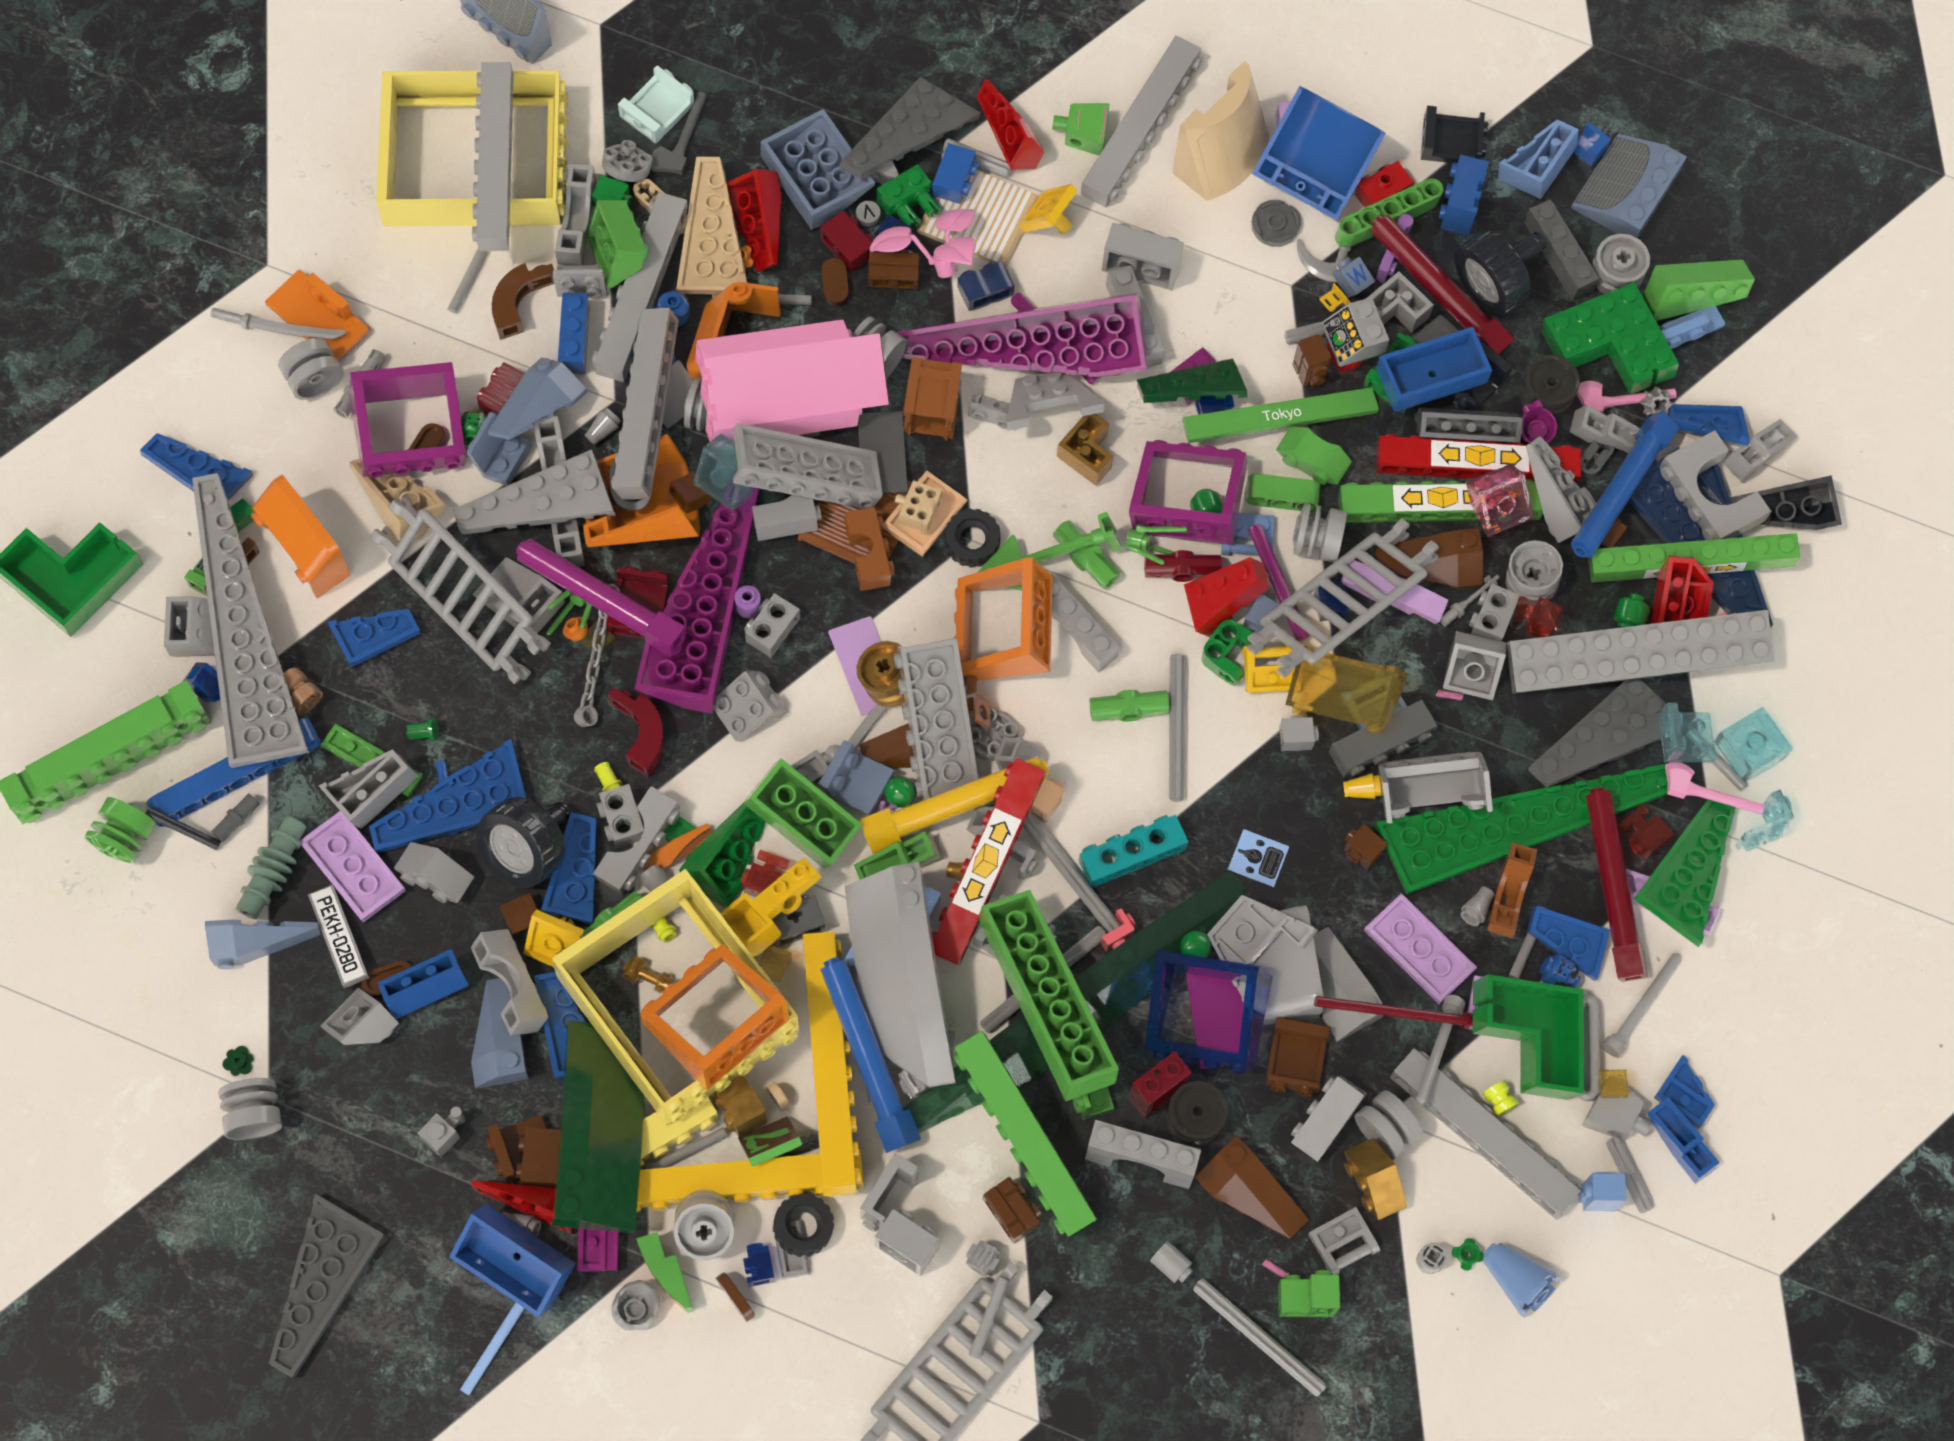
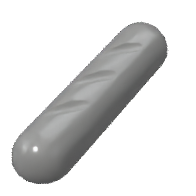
[1577,994,1601,1102]

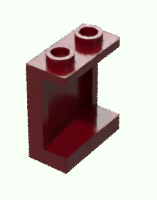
[606,566,669,639]

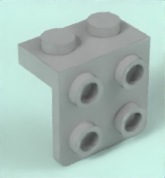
[714,671,788,741]

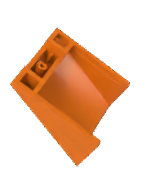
[583,434,700,547]

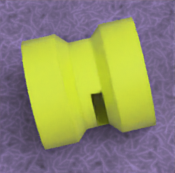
[1482,1080,1519,1117]

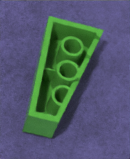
[1643,260,1755,321]

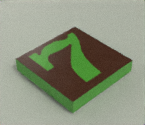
[738,1116,802,1166]

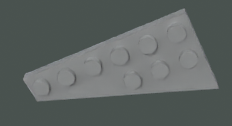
[453,450,616,534]

